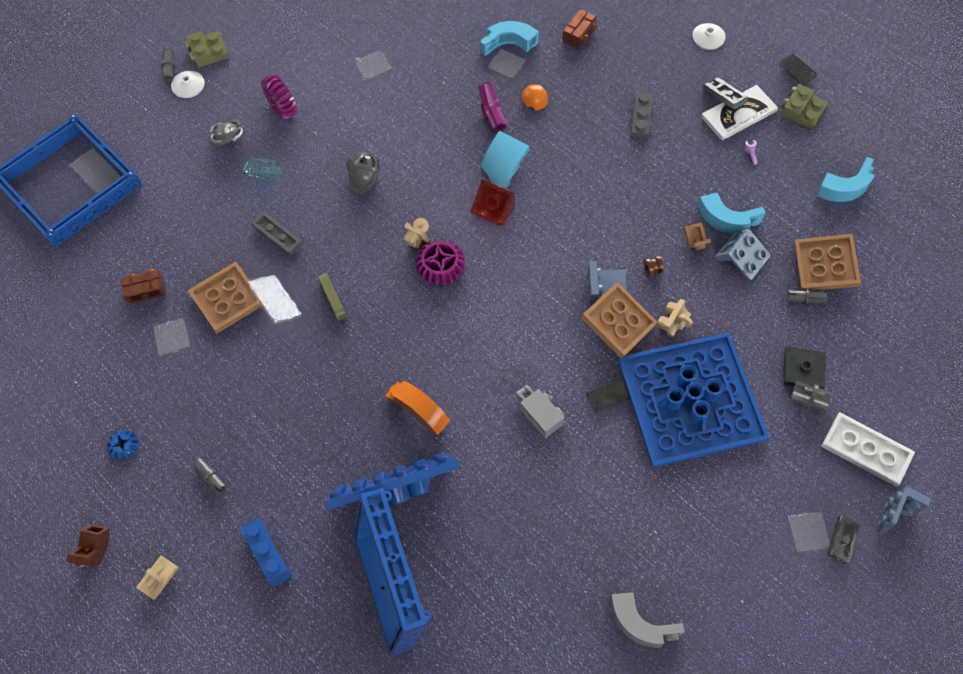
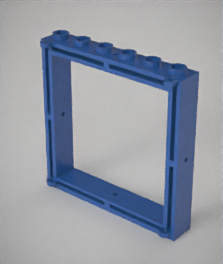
[0,114,142,248]
[353,488,432,657]

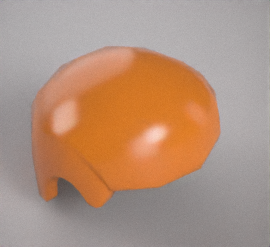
[521,84,549,111]

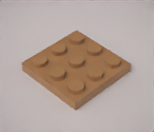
[794,234,861,291]
[187,262,265,334]
[580,282,657,359]

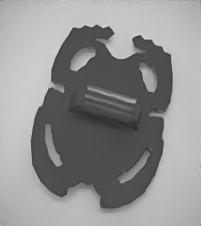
[210,119,244,146]

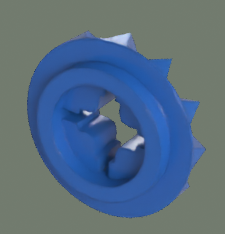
[106,429,139,461]

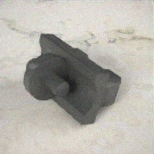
[790,381,832,412]

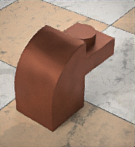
[67,524,110,567]

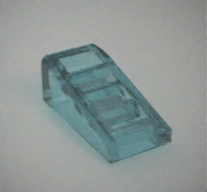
[242,157,283,182]

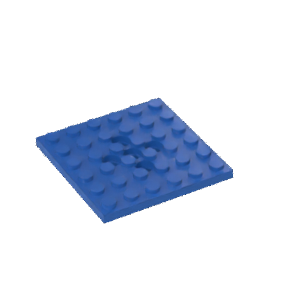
[617,332,770,468]
[326,452,460,510]

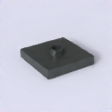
[783,346,826,390]

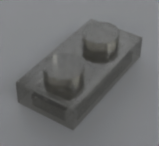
[780,53,817,86]
[586,379,630,413]
[827,516,860,564]

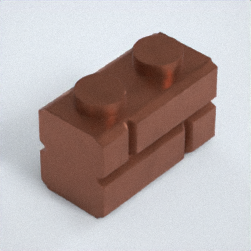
[562,9,597,49]
[121,269,166,304]

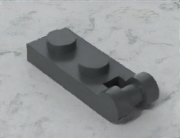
[703,77,748,109]

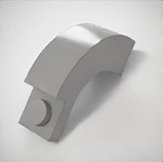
[610,592,684,647]

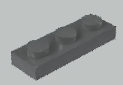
[631,92,653,139]
[251,211,303,256]

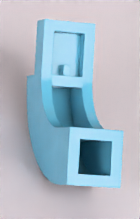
[480,21,539,56]
[817,157,875,202]
[697,193,766,234]

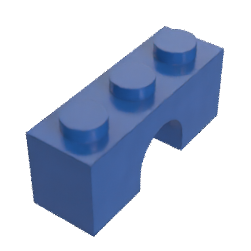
[240,517,292,587]

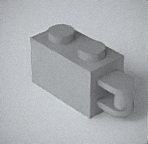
[515,385,564,438]

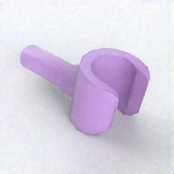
[744,140,758,165]

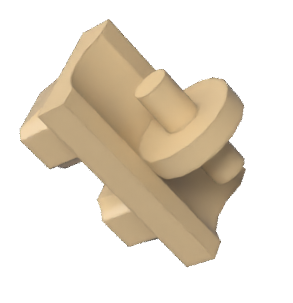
[403,218,430,250]
[657,299,693,338]
[136,555,179,600]

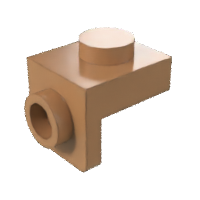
[682,222,711,250]

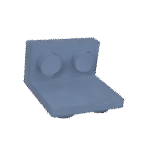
[715,228,770,280]
[587,261,627,305]
[877,486,931,535]

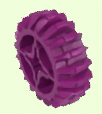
[261,74,297,120]
[415,238,465,286]

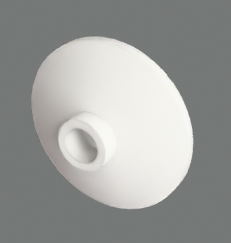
[692,23,725,50]
[171,71,205,98]

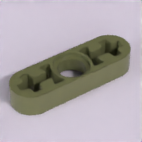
[318,273,347,322]

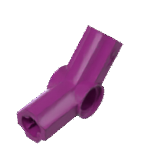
[478,81,507,133]

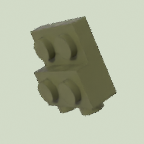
[184,30,230,68]
[781,84,829,130]

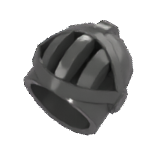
[346,152,380,195]

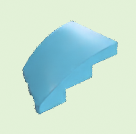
[481,131,529,195]

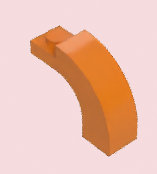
[385,381,451,435]

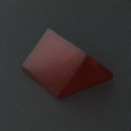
[470,178,515,226]

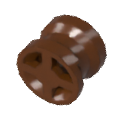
[643,255,664,276]

